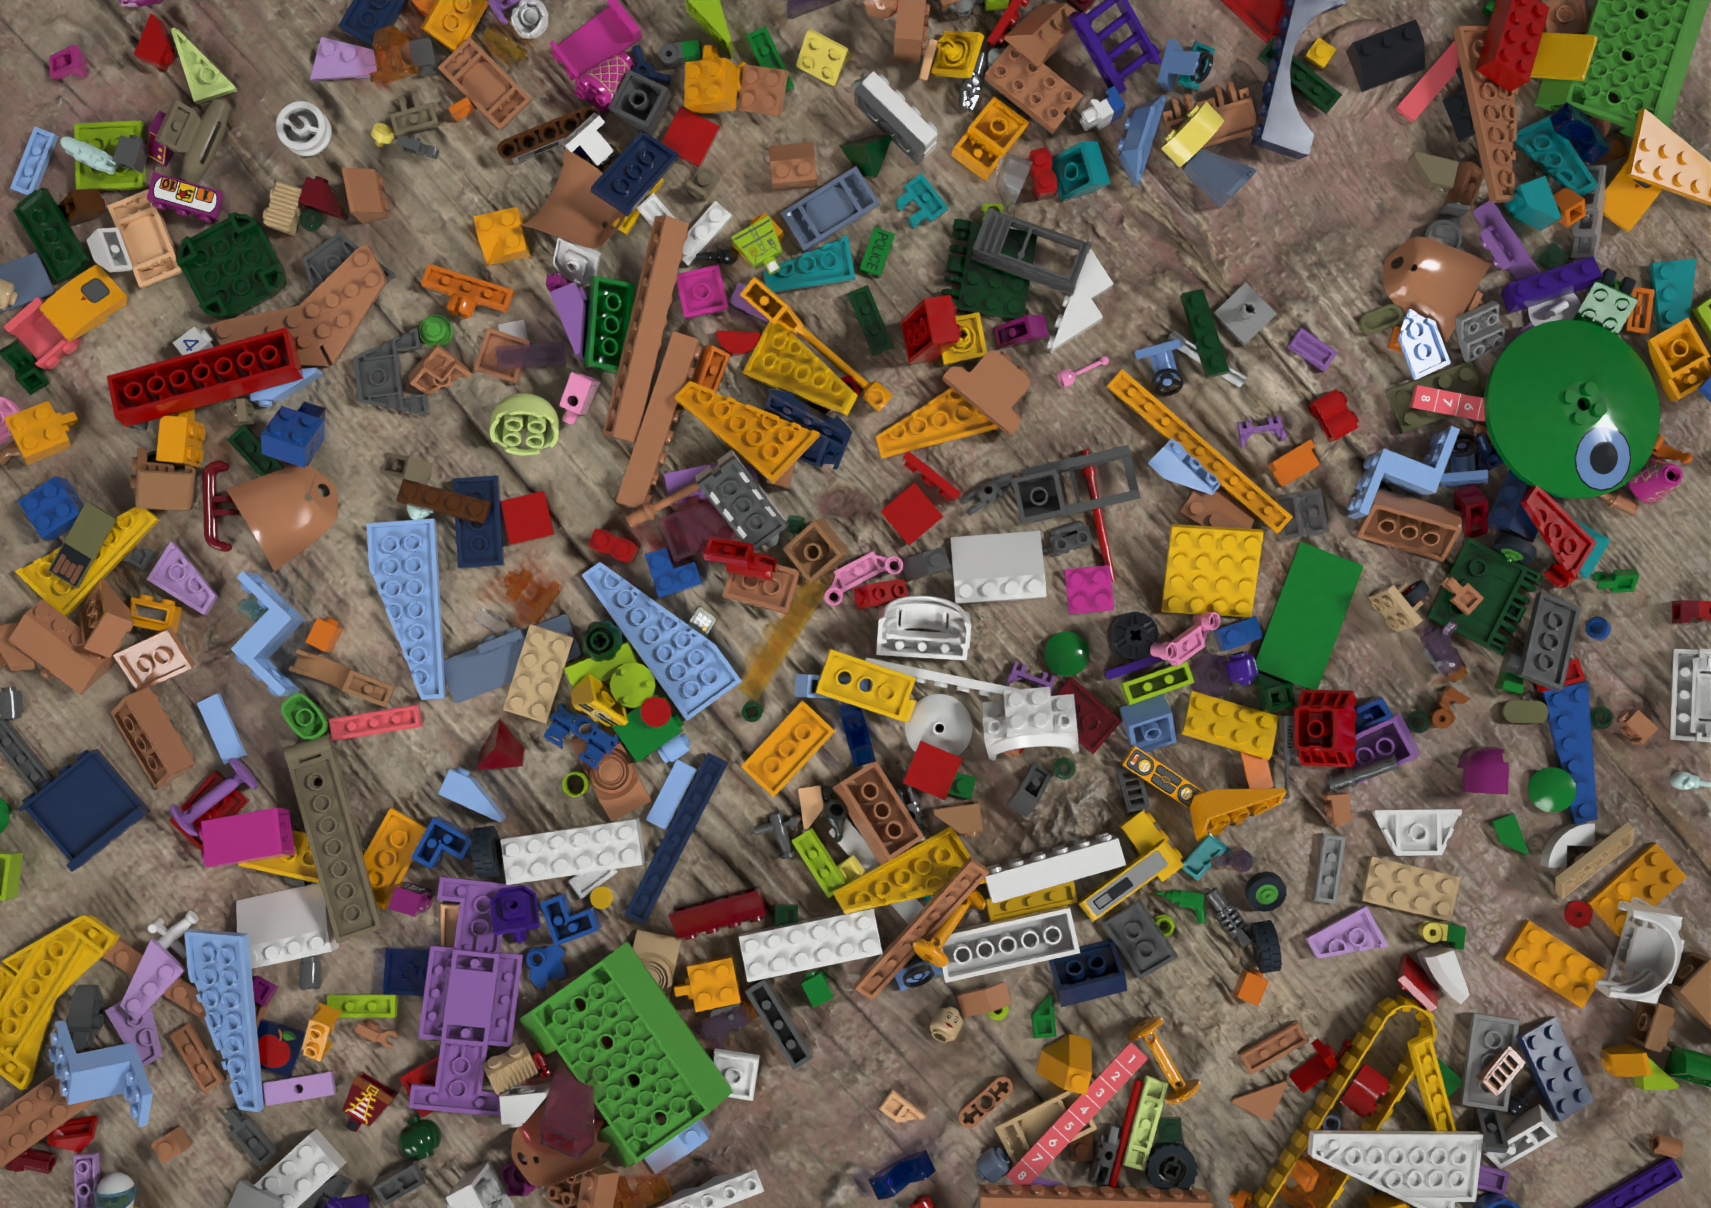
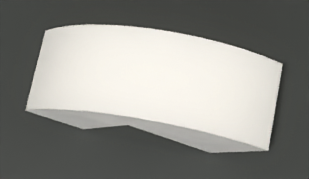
[1540,822,1595,868]

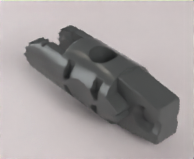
[958,52,987,112]
[959,473,1013,516]
[895,785,929,842]
[1088,1123,1120,1185]

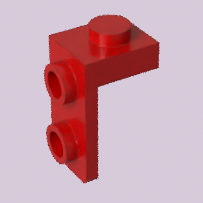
[853,579,908,610]
[1289,1038,1339,1093]

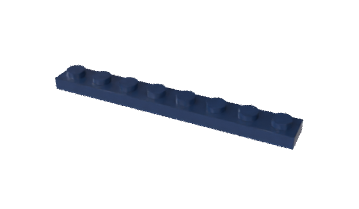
[624,752,729,925]

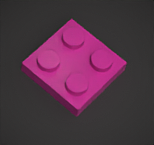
[677,264,729,319]
[1065,565,1114,614]

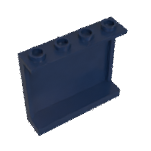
[18,749,150,872]

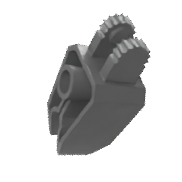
[66,985,104,1050]

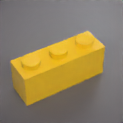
[1118,810,1184,882]

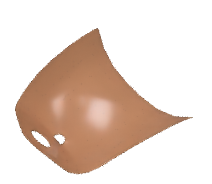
[519,148,626,248]
[1383,237,1493,344]
[226,465,338,572]

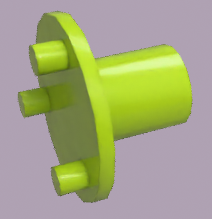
[610,662,655,708]

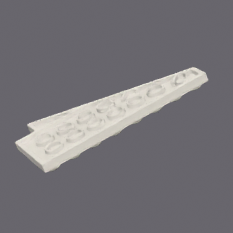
[1307,1130,1483,1208]

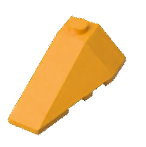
[1189,788,1287,842]

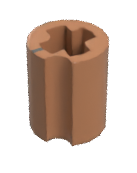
[1650,1133,1683,1159]

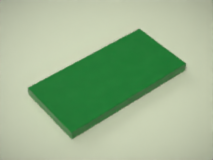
[1255,542,1363,690]

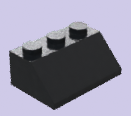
[1346,19,1425,92]

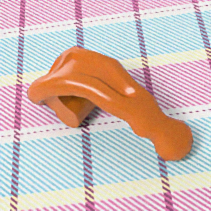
[1651,435,1693,464]

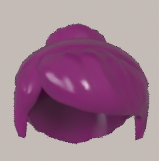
[501,1159,542,1197]

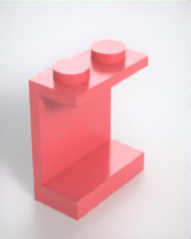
[3,297,81,370]

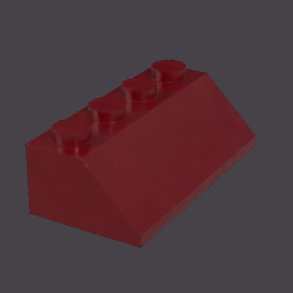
[668,886,767,940]

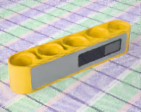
[1078,839,1179,921]

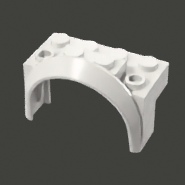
[876,595,971,660]
[1670,649,1711,742]

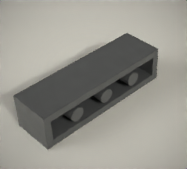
[745,978,814,1070]

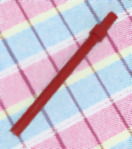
[1080,449,1116,582]
[1104,1079,1143,1188]

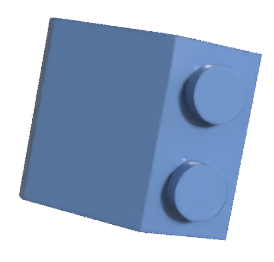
[1120,694,1177,752]

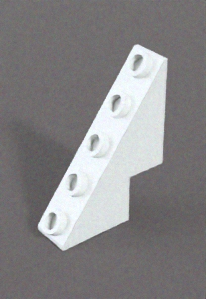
[1047,249,1114,353]
[655,1169,764,1208]

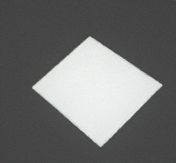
[498,320,528,340]

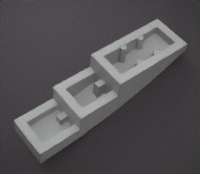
[1571,165,1606,261]

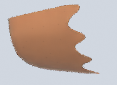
[511,1080,610,1187]

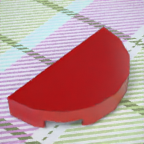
[716,331,761,355]

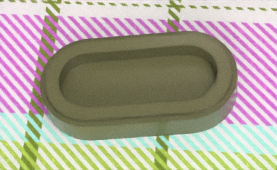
[1358,304,1403,335]
[1501,700,1549,723]

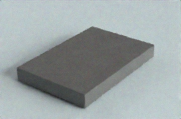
[1101,899,1178,980]

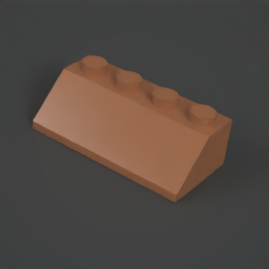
[1357,488,1462,562]
[9,599,114,695]
[110,687,195,790]
[832,761,925,865]

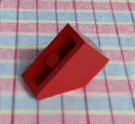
[134,14,175,71]

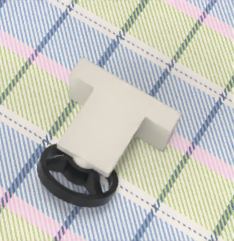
[561,113,620,173]

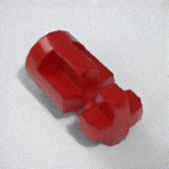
[531,1050,553,1079]

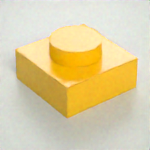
[1304,37,1337,70]

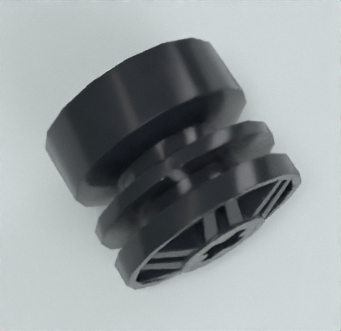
[1106,611,1160,660]

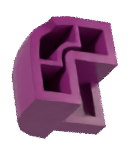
[1457,746,1509,795]

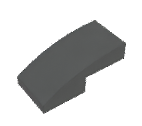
[302,1174,353,1208]

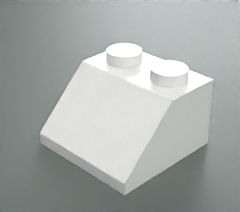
[499,1083,554,1127]

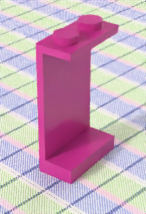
[550,0,643,81]

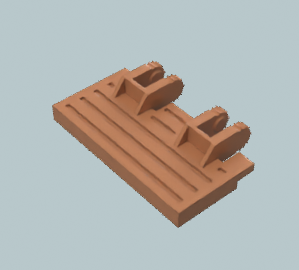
[1162,80,1257,149]

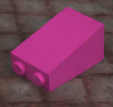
[199,808,295,868]

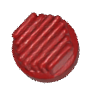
[1544,562,1578,589]

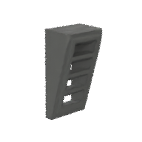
[1116,766,1150,813]

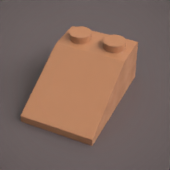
[78,578,134,658]

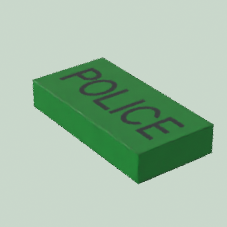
[860,227,895,278]

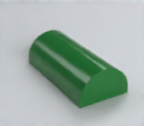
[583,275,635,374]
[1664,1047,1711,1088]

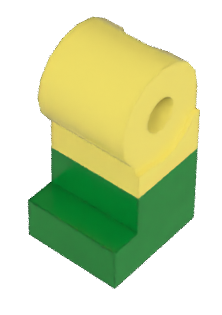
[1418,921,1466,950]

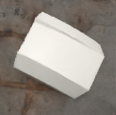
[1417,944,1470,1004]

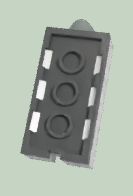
[852,71,938,166]
[695,450,788,551]

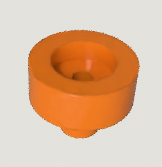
[1229,1189,1253,1208]

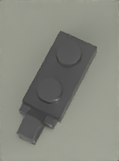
[224,1106,279,1167]

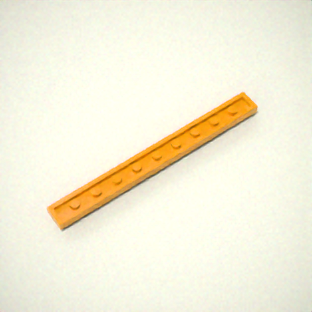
[1107,369,1293,535]

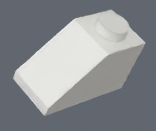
[86,227,133,272]

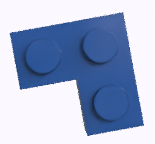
[644,548,704,599]
[411,816,472,869]
[540,892,602,946]

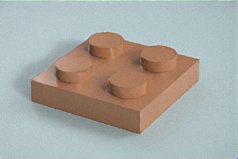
[737,64,788,117]

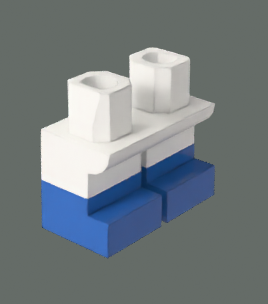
[1079,86,1126,132]

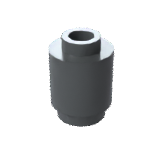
[0,687,23,720]

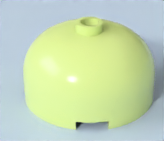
[490,393,559,456]

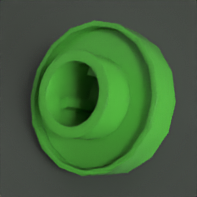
[419,315,454,348]

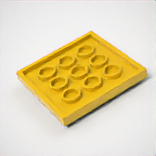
[1160,524,1264,617]

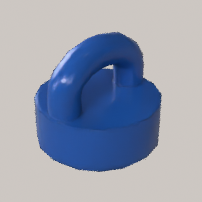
[1586,617,1611,641]

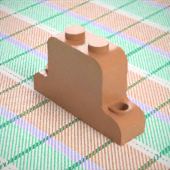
[942,350,1030,438]

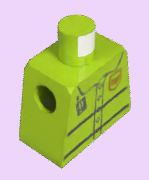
[731,215,782,275]

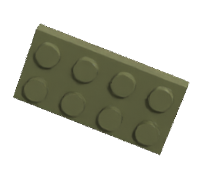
[1385,361,1484,434]

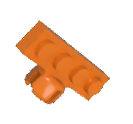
[421,263,515,319]

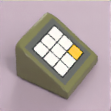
[688,606,719,637]

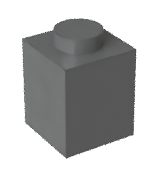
[408,37,440,76]
[112,135,150,173]

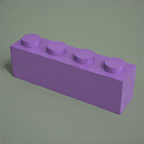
[664,462,759,505]

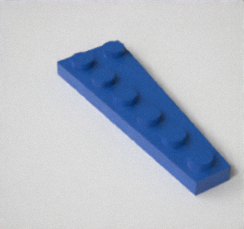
[1541,682,1598,824]

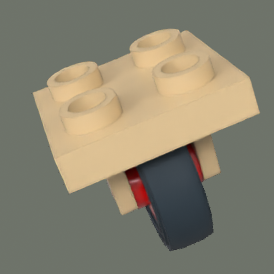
[1368,580,1429,632]

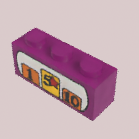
[147,172,225,223]

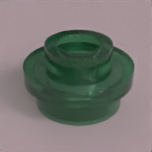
[300,209,323,232]
[786,515,807,533]
[1590,707,1613,729]
[1407,710,1431,733]
[1053,757,1076,780]

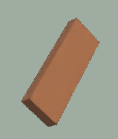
[1237,1020,1309,1075]
[168,1022,226,1094]

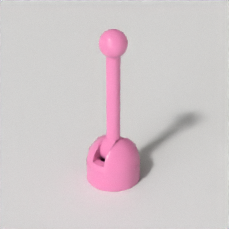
[1057,356,1109,389]

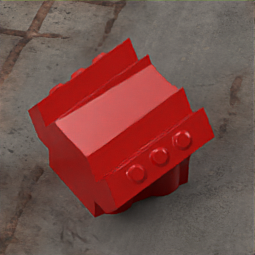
[1294,690,1357,767]

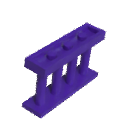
[1067,0,1162,94]

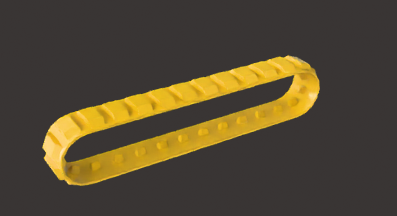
[1249,994,1437,1208]

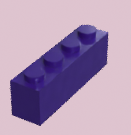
[1501,256,1602,314]

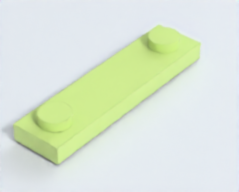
[1122,1075,1169,1171]

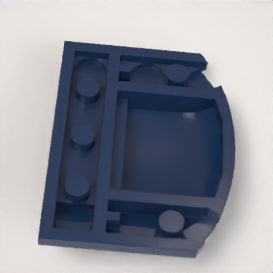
[764,390,852,470]

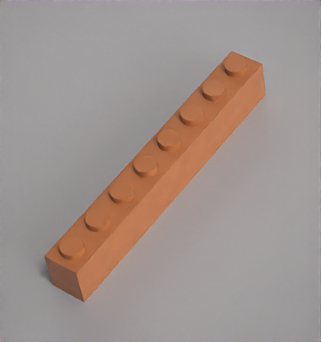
[616,331,703,510]

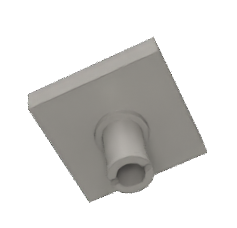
[1212,282,1277,346]

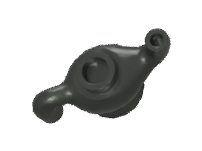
[822,787,848,842]

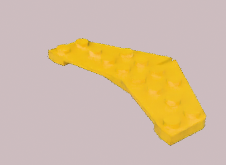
[0,915,121,1090]

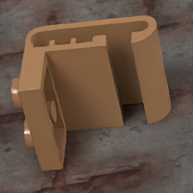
[130,448,196,511]

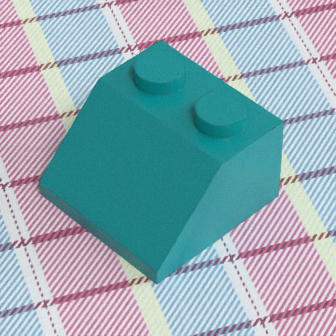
[1051,141,1111,201]
[1504,176,1562,231]

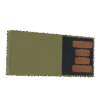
[48,501,117,589]

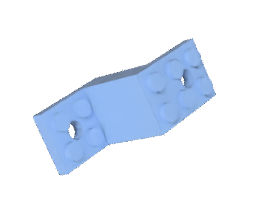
[1347,426,1460,519]
[231,571,305,697]
[49,1020,153,1127]

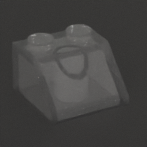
[994,152,1032,215]

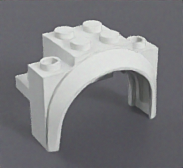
[982,687,1079,761]
[1595,897,1685,1004]

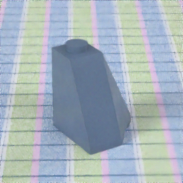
[1183,149,1256,208]

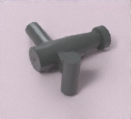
[754,812,802,859]

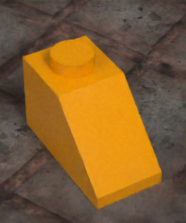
[1601,1043,1652,1077]

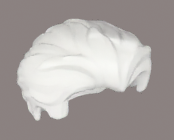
[511,0,549,39]

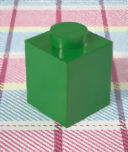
[801,969,834,1008]

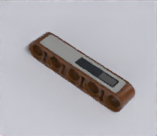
[497,105,603,165]

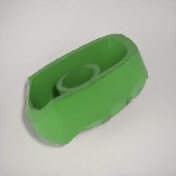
[281,693,328,740]

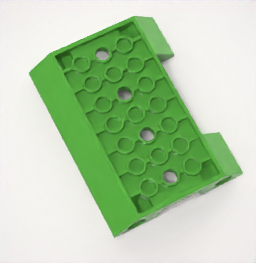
[1534,0,1709,138]
[519,941,733,1168]

